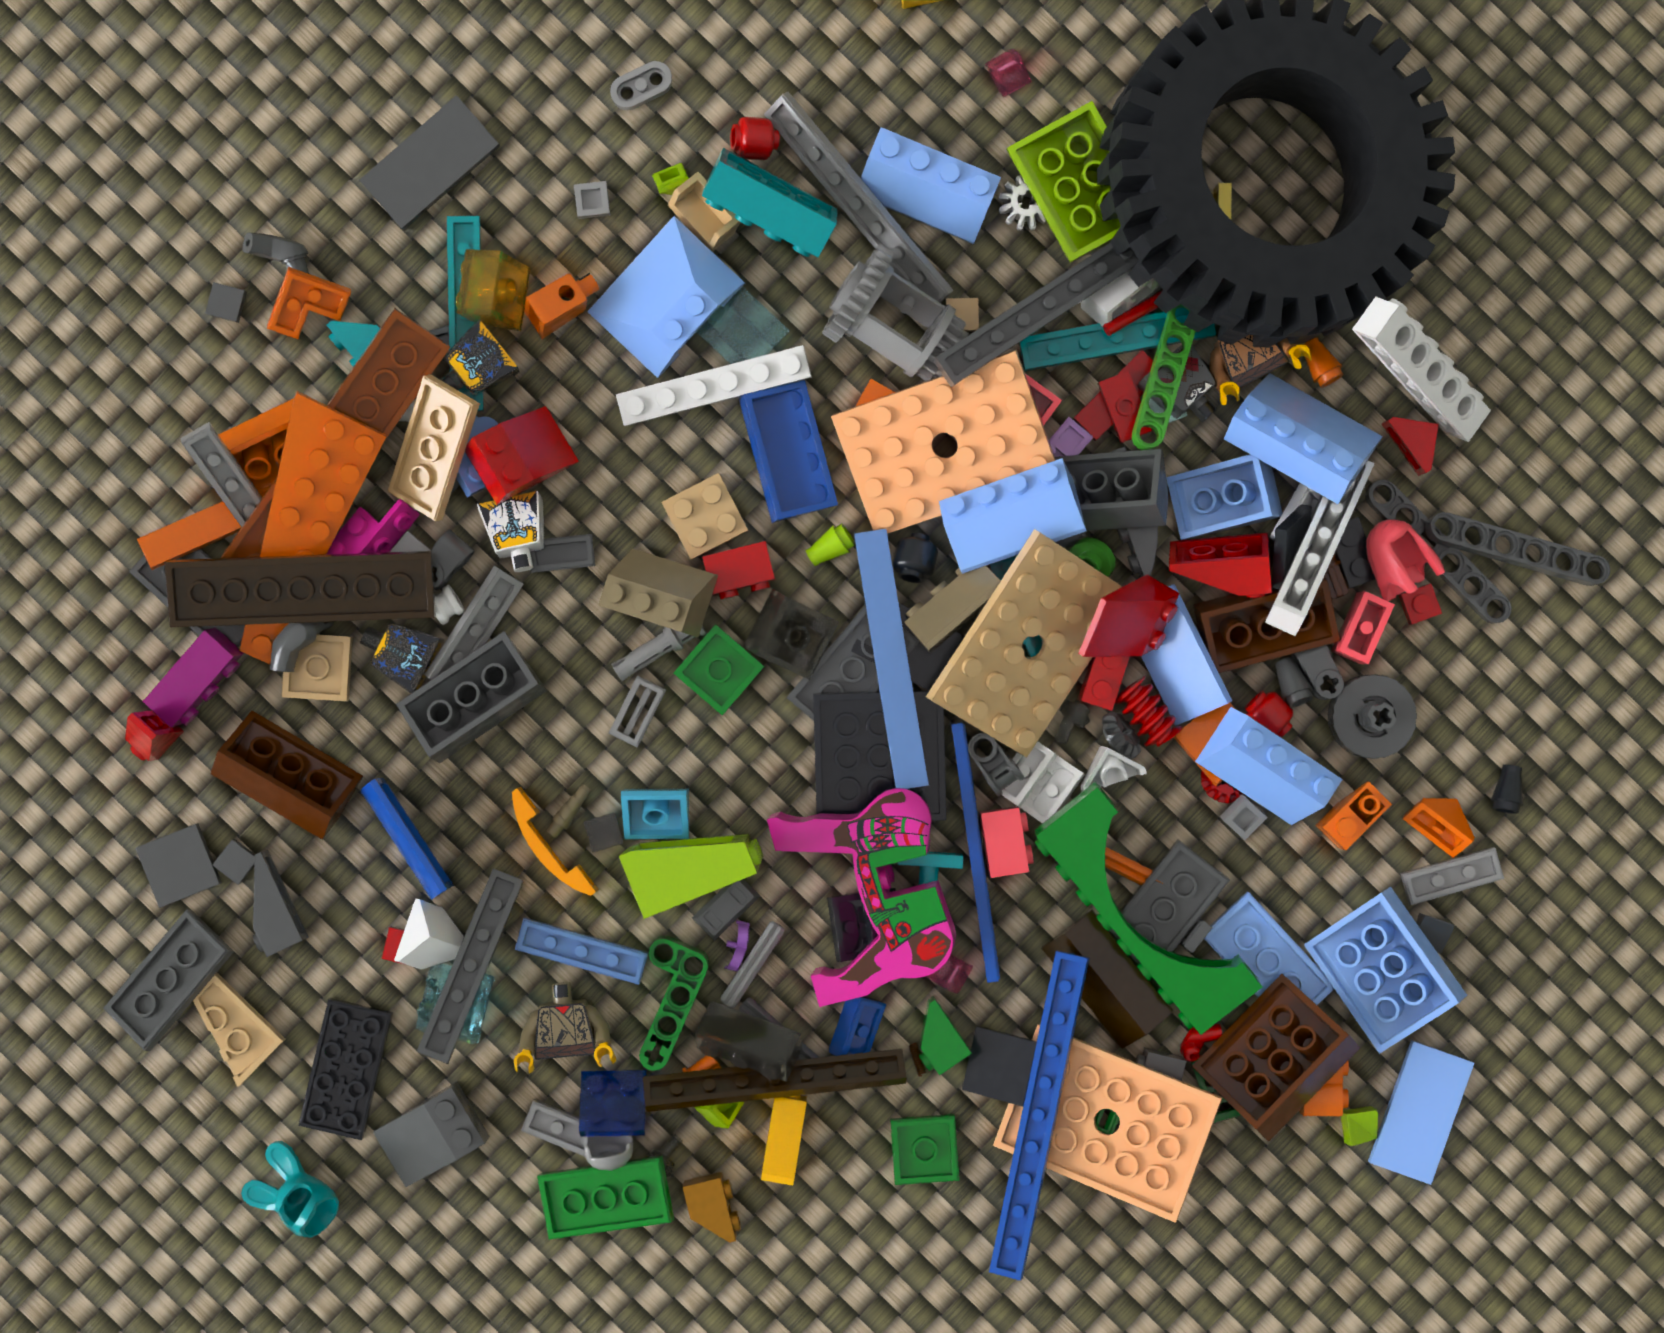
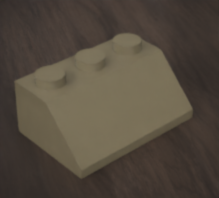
[598,549,718,637]
[904,566,1001,654]

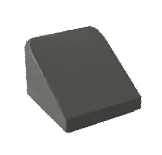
[1416,913,1455,954]

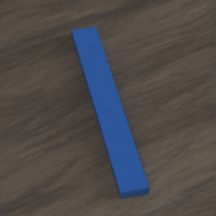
[951,722,1000,983]

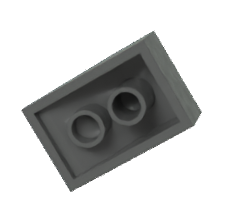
[373,1081,490,1187]

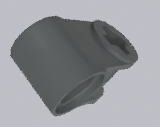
[431,530,475,591]
[1291,645,1344,700]
[968,733,1025,797]

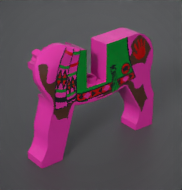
[767,788,956,1007]

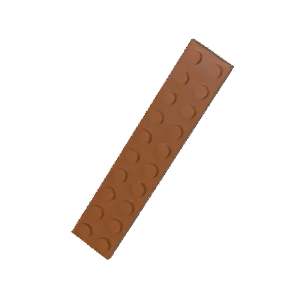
[221,308,450,558]

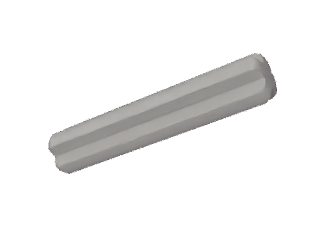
[721,921,785,1008]

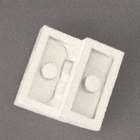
[1002,741,1085,823]

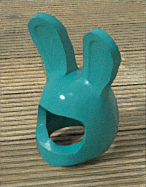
[241,1141,339,1238]

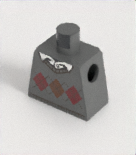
[1137,345,1217,422]

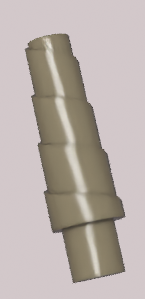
[546,784,591,838]

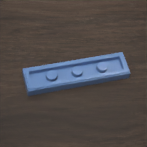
[515,918,649,985]

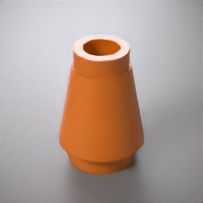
[1304,337,1344,388]

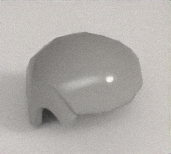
[584,1121,633,1171]

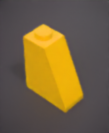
[761,1095,807,1186]

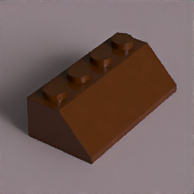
[1193,577,1340,673]
[210,711,363,840]

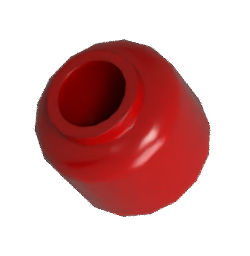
[730,117,780,160]
[1245,691,1293,737]

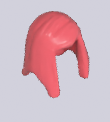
[1366,519,1445,601]

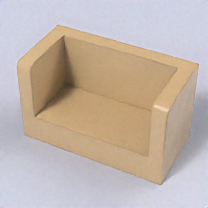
[668,172,740,252]

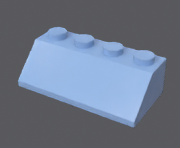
[861,127,1001,244]
[939,458,1087,574]
[1195,707,1343,825]

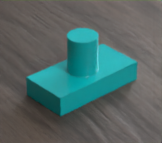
[897,851,963,885]

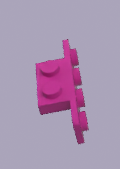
[326,499,419,555]

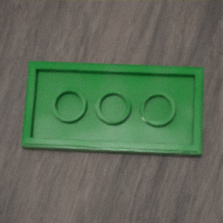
[537,1155,674,1240]

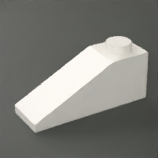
[1081,268,1162,327]

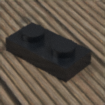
[1335,517,1375,589]

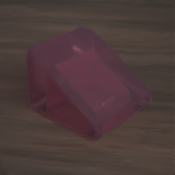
[985,49,1032,97]
[926,954,973,994]

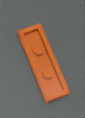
[137,501,242,570]

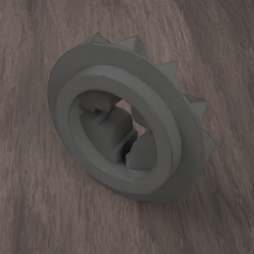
[1102,711,1141,759]

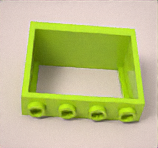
[619,834,764,919]

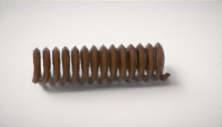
[909,1043,926,1077]

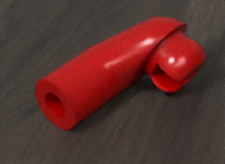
[1180,1024,1222,1062]

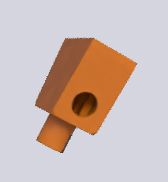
[524,273,599,339]

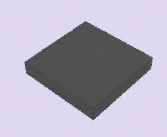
[135,823,222,908]

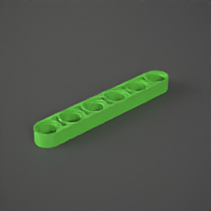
[1131,304,1196,450]

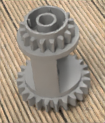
[822,244,969,381]

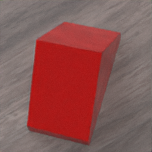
[1381,417,1439,476]

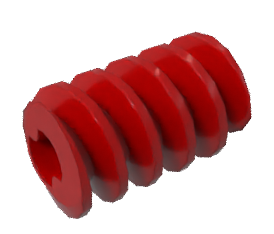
[1115,676,1183,747]

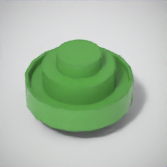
[1069,537,1115,577]

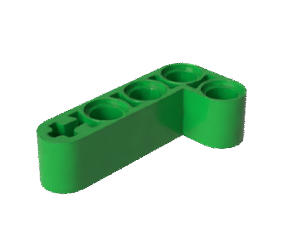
[639,936,709,1071]

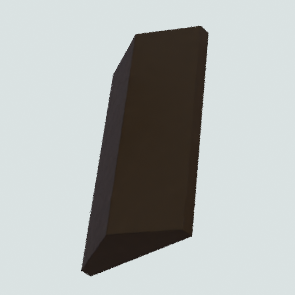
[1041,909,1173,1049]

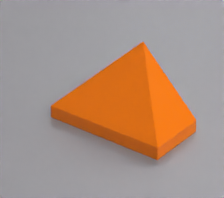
[1403,798,1475,858]

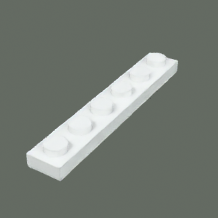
[616,345,812,426]

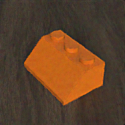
[218,398,294,497]

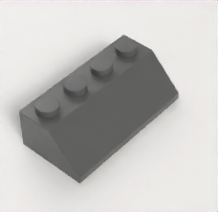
[1055,449,1169,531]
[396,631,547,763]

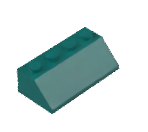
[702,148,837,257]

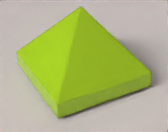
[652,163,689,195]

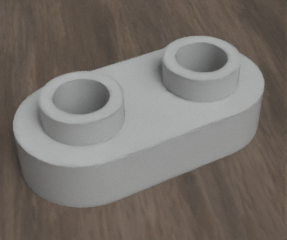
[610,61,672,110]

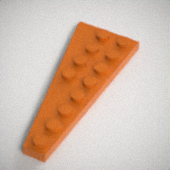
[240,391,386,665]

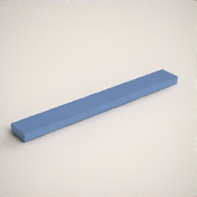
[854,529,929,789]

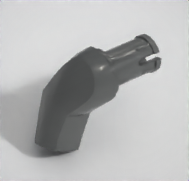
[243,232,309,274]
[270,621,334,672]

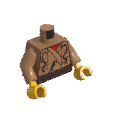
[1209,335,1312,405]

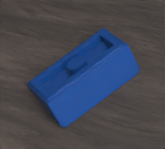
[829,996,886,1056]

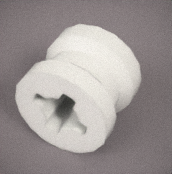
[435,585,465,625]

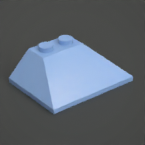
[587,216,745,378]

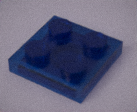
[579,1070,647,1137]

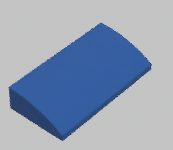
[739,380,838,523]
[361,778,454,900]

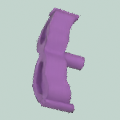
[724,920,750,972]

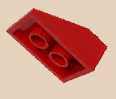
[465,406,579,505]
[1169,533,1272,598]
[1078,574,1180,657]

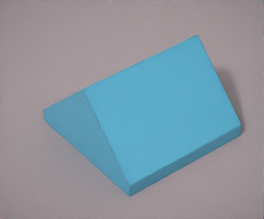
[621,789,689,839]

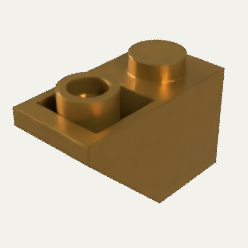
[683,1171,741,1243]

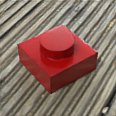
[1398,583,1442,625]

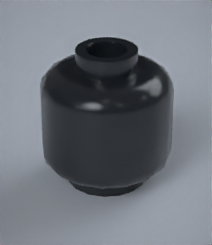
[893,533,938,583]

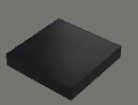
[1272,504,1312,589]
[962,1026,1037,1106]

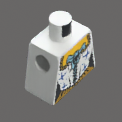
[477,491,544,572]

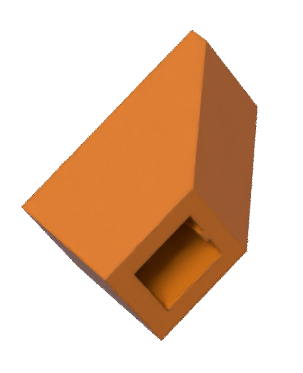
[1315,781,1392,850]

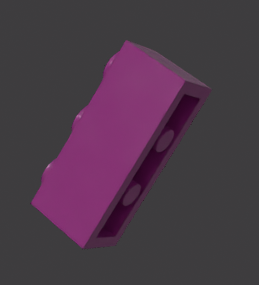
[142,627,244,728]

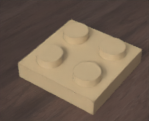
[661,473,748,560]
[282,635,353,701]

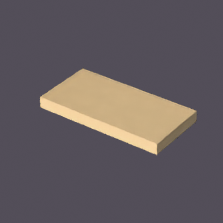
[387,374,480,522]

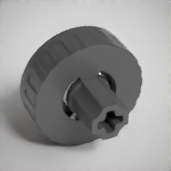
[1328,675,1417,759]

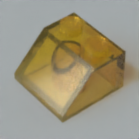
[456,249,531,331]

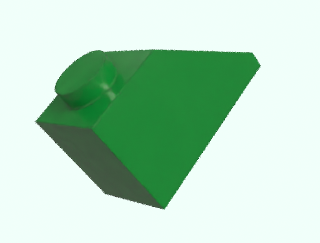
[919,996,972,1076]

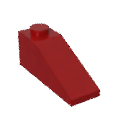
[125,710,184,761]

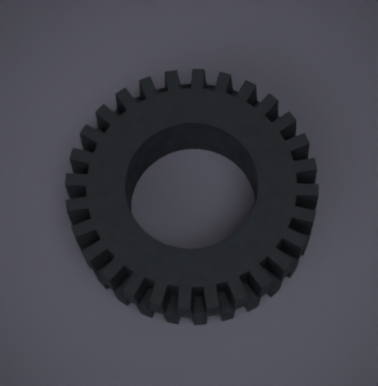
[1097,0,1456,348]

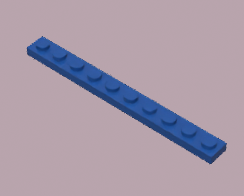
[989,950,1090,1281]

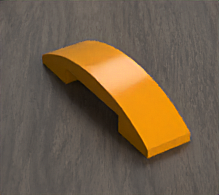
[512,787,599,896]

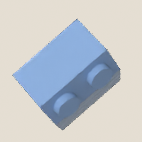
[1166,454,1283,540]

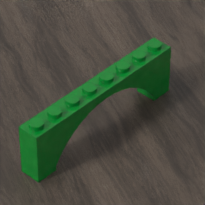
[1034,781,1262,1035]

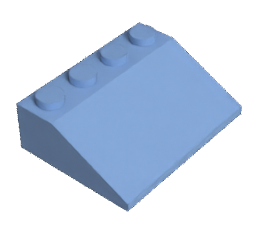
[1224,373,1383,504]
[1304,887,1467,1054]

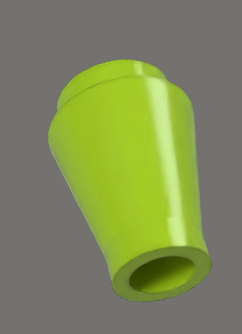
[805,523,855,567]

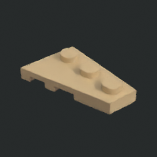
[193,973,286,1087]

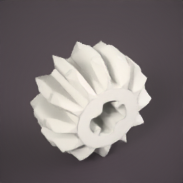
[999,175,1046,231]

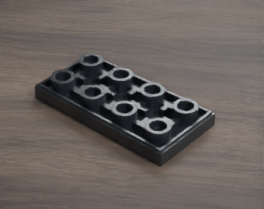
[298,998,393,1140]

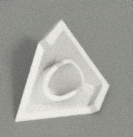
[1080,746,1147,792]
[394,898,464,970]

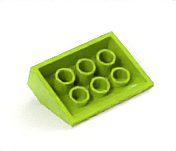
[1006,101,1121,263]

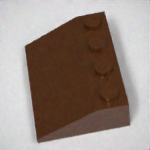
[1192,974,1360,1142]

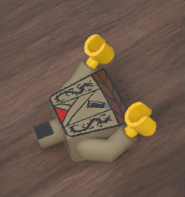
[514,982,616,1073]

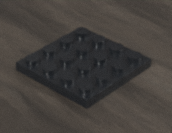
[813,690,946,821]

